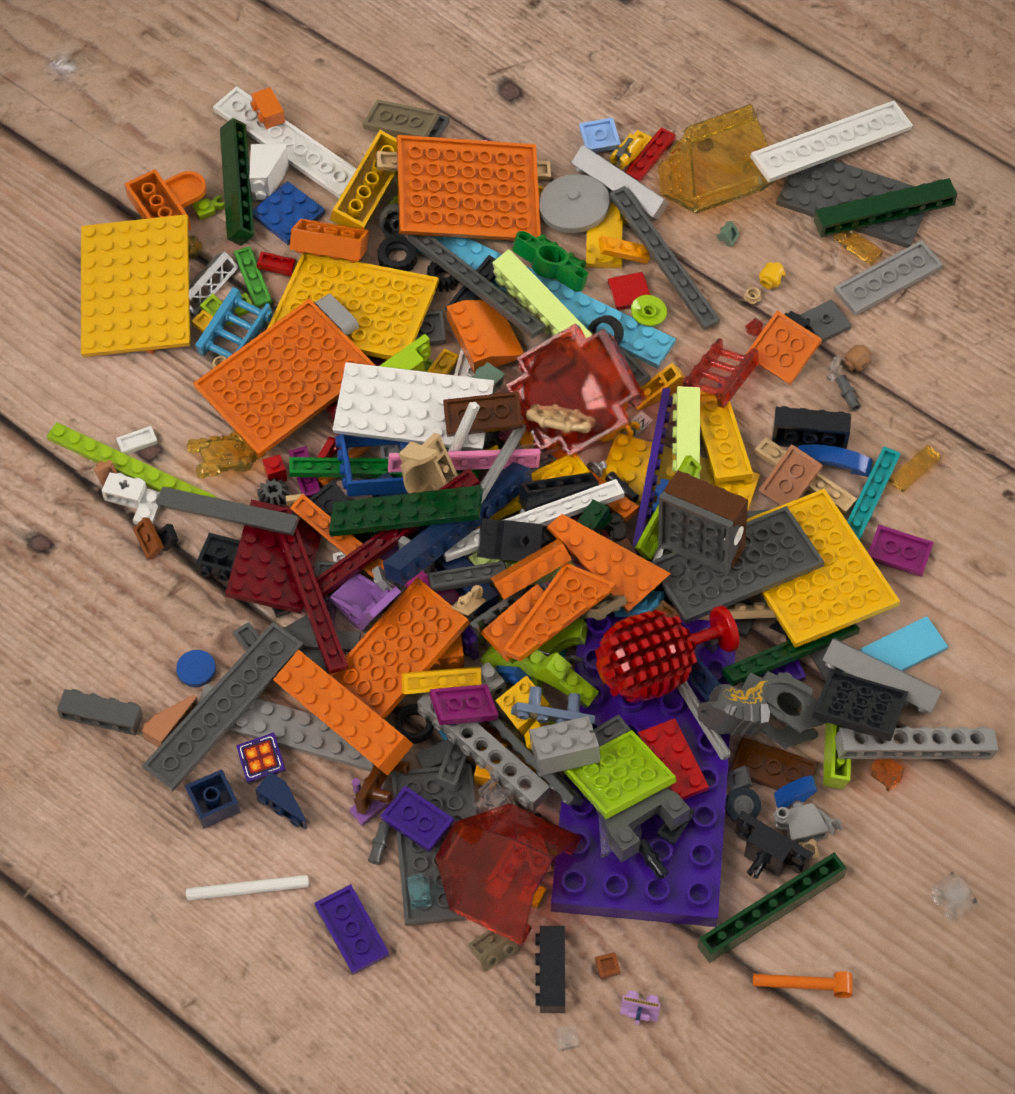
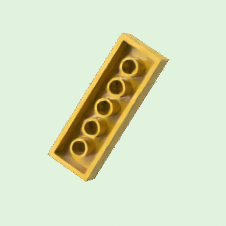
[329,130,397,229]

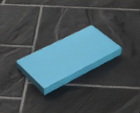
[860,616,948,671]

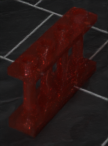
[683,338,759,409]

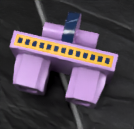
[620,990,661,1026]

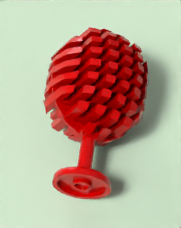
[595,605,739,703]

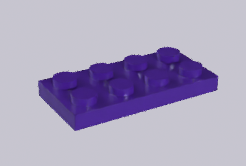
[314,884,390,975]

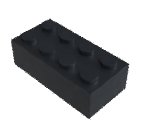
[771,406,851,449]

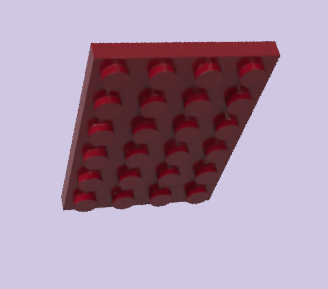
[225,499,321,614]

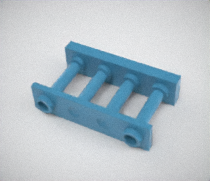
[195,287,273,358]

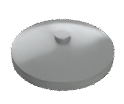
[539,174,610,233]

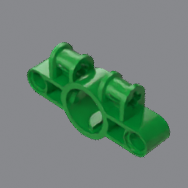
[512,231,588,292]

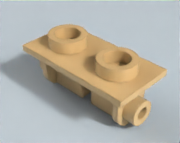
[451,585,486,616]

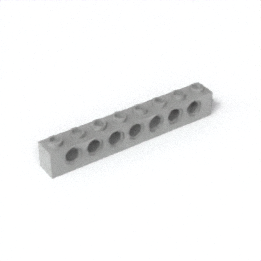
[417,692,550,811]
[835,726,998,759]

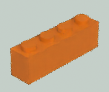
[490,539,572,599]

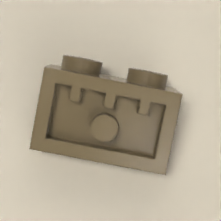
[467,922,519,972]

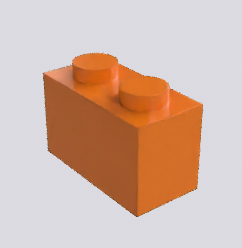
[250,87,285,129]

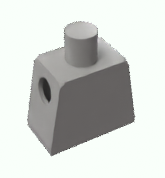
[480,663,507,707]

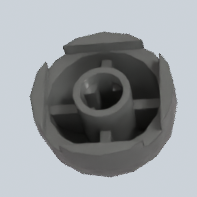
[379,203,407,238]

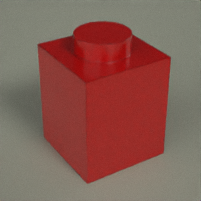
[262,454,288,482]

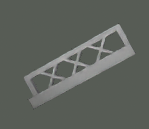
[189,251,239,316]

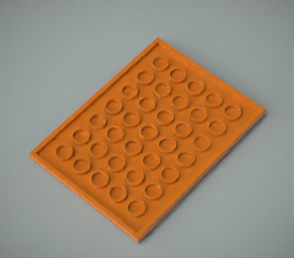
[396,135,541,241]
[193,298,376,457]

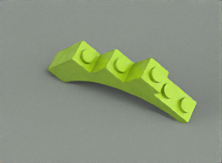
[479,645,599,708]

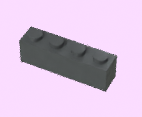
[57,689,143,736]

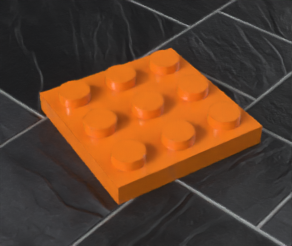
[745,310,823,386]

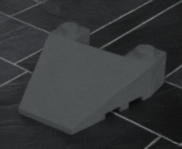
[595,788,690,862]

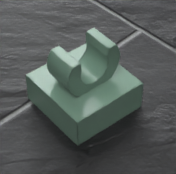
[716,221,740,247]

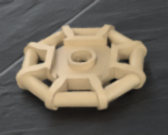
[526,404,595,433]

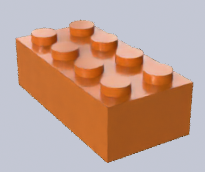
[290,218,369,262]

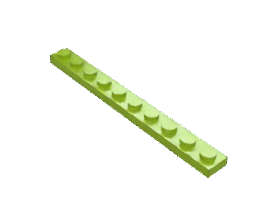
[47,422,216,498]

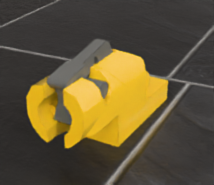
[610,130,652,169]

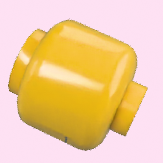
[759,262,786,289]

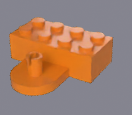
[124,169,206,231]

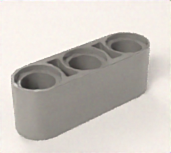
[314,294,359,336]

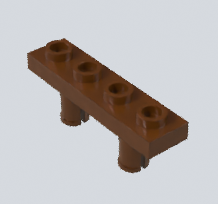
[354,760,410,815]

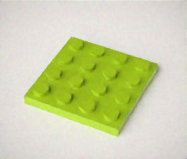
[564,730,676,819]

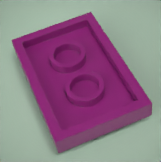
[868,524,934,577]
[429,684,498,725]

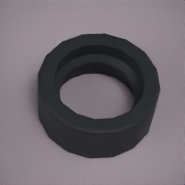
[587,315,624,351]
[395,704,433,744]

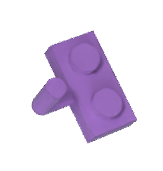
[349,778,393,826]

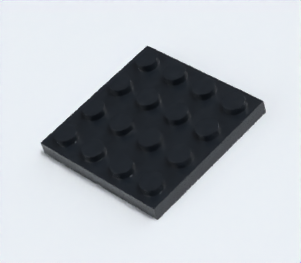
[812,669,908,741]

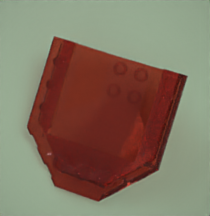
[435,803,581,946]

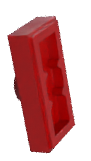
[257,251,296,276]

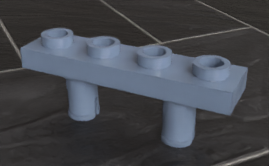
[511,686,595,725]

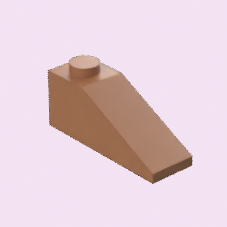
[142,695,198,747]

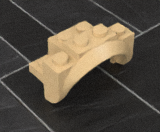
[399,433,458,493]

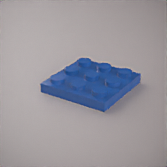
[253,181,325,245]

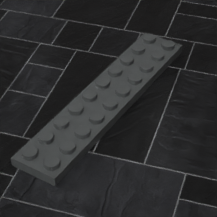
[142,622,304,792]

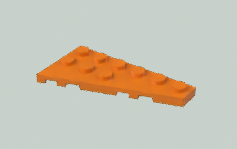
[547,514,671,613]
[503,563,617,662]

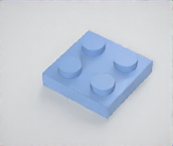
[579,117,621,153]

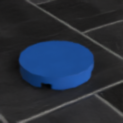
[176,650,216,687]

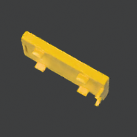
[586,204,623,268]

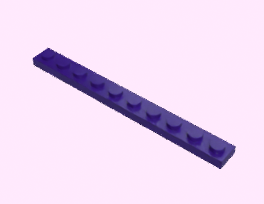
[633,388,673,556]

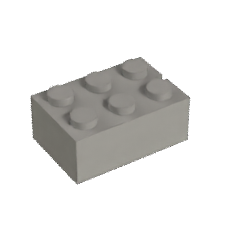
[529,716,600,776]

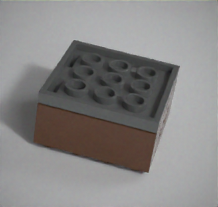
[658,470,748,575]

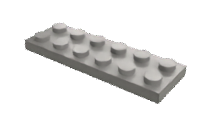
[834,240,943,316]

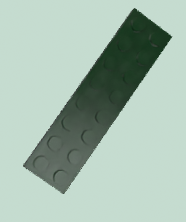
[329,485,483,537]

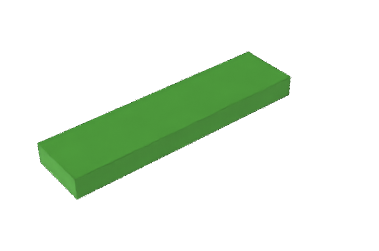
[233,246,272,308]

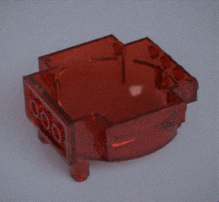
[506,323,647,457]

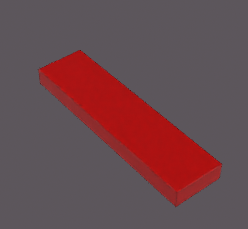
[625,127,676,182]

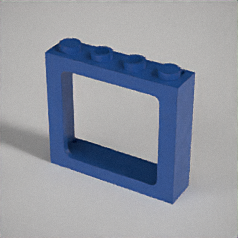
[335,434,409,497]

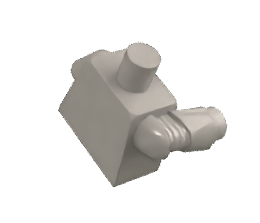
[774,800,842,844]

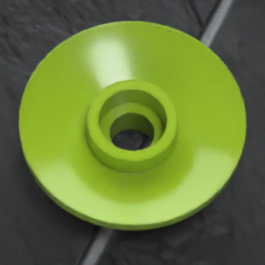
[631,295,667,326]

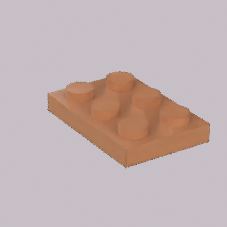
[759,444,823,506]

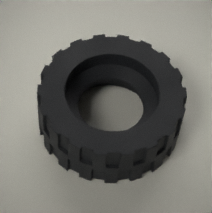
[377,235,417,272]

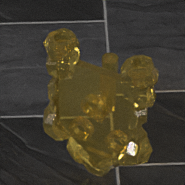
[187,432,266,479]

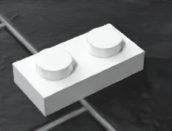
[133,489,160,524]

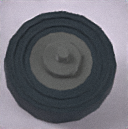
[725,787,761,822]

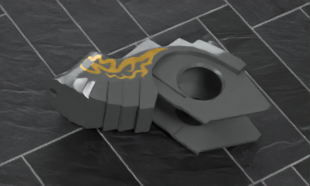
[697,671,828,750]

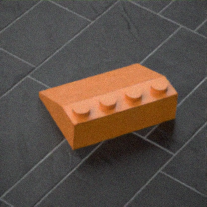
[447,300,525,374]

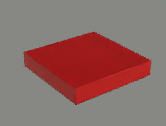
[608,272,650,311]

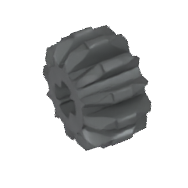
[257,477,290,506]

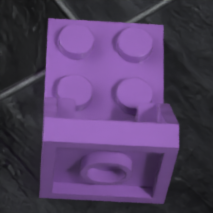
[328,573,401,631]

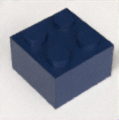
[185,769,240,829]

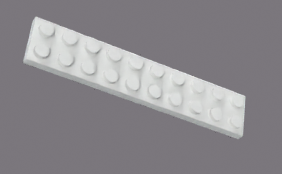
[213,86,356,198]
[750,101,913,183]

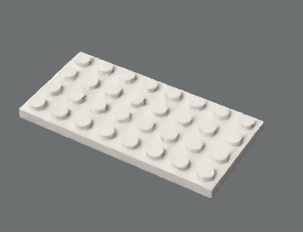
[333,362,494,451]

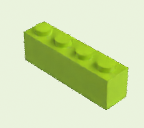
[823,723,851,789]

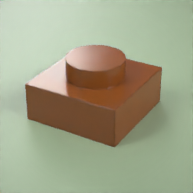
[595,952,621,979]

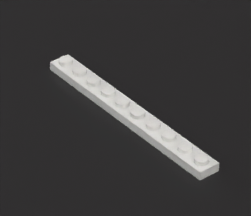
[443,479,624,562]

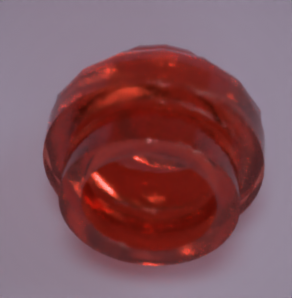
[745,318,763,337]

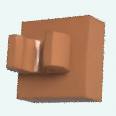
[94,460,117,486]

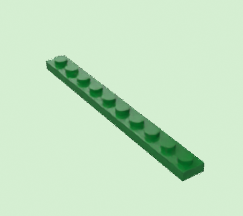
[289,457,479,478]

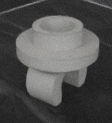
[587,460,607,477]

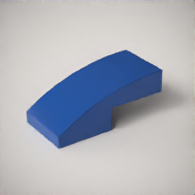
[774,775,817,808]

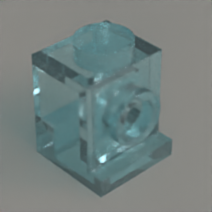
[407,874,432,909]

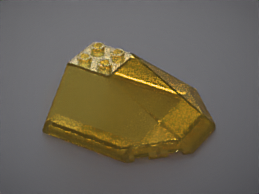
[658,104,774,214]

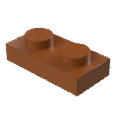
[133,517,164,559]

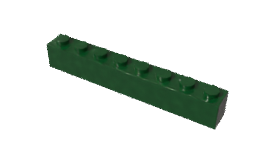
[220,118,254,246]
[814,178,957,237]
[697,852,847,964]

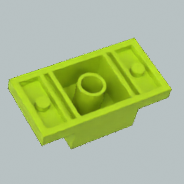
[380,334,431,372]

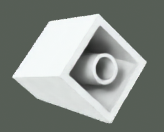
[249,144,289,200]

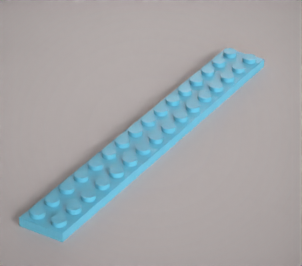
[417,236,676,369]

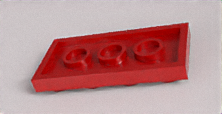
[638,718,709,800]

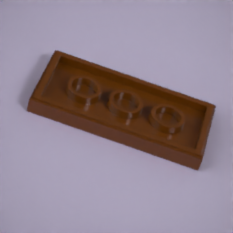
[443,391,523,437]
[729,737,819,790]

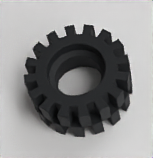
[427,262,459,292]

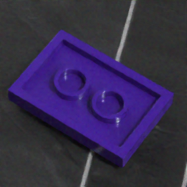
[380,786,454,853]

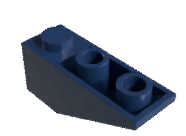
[255,772,307,830]

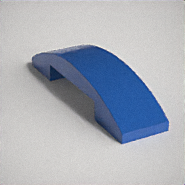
[798,445,873,477]

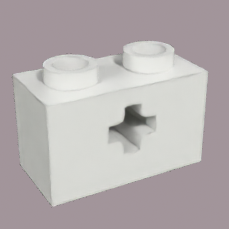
[102,472,147,509]

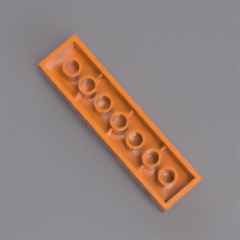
[273,649,414,776]

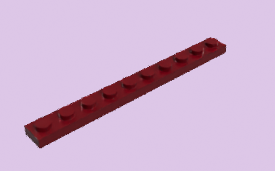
[316,468,481,597]
[272,506,348,674]

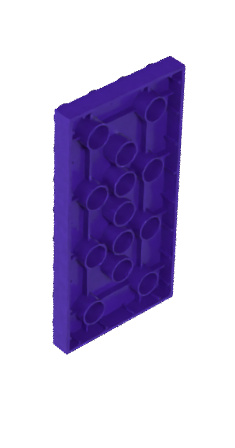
[551,612,737,927]

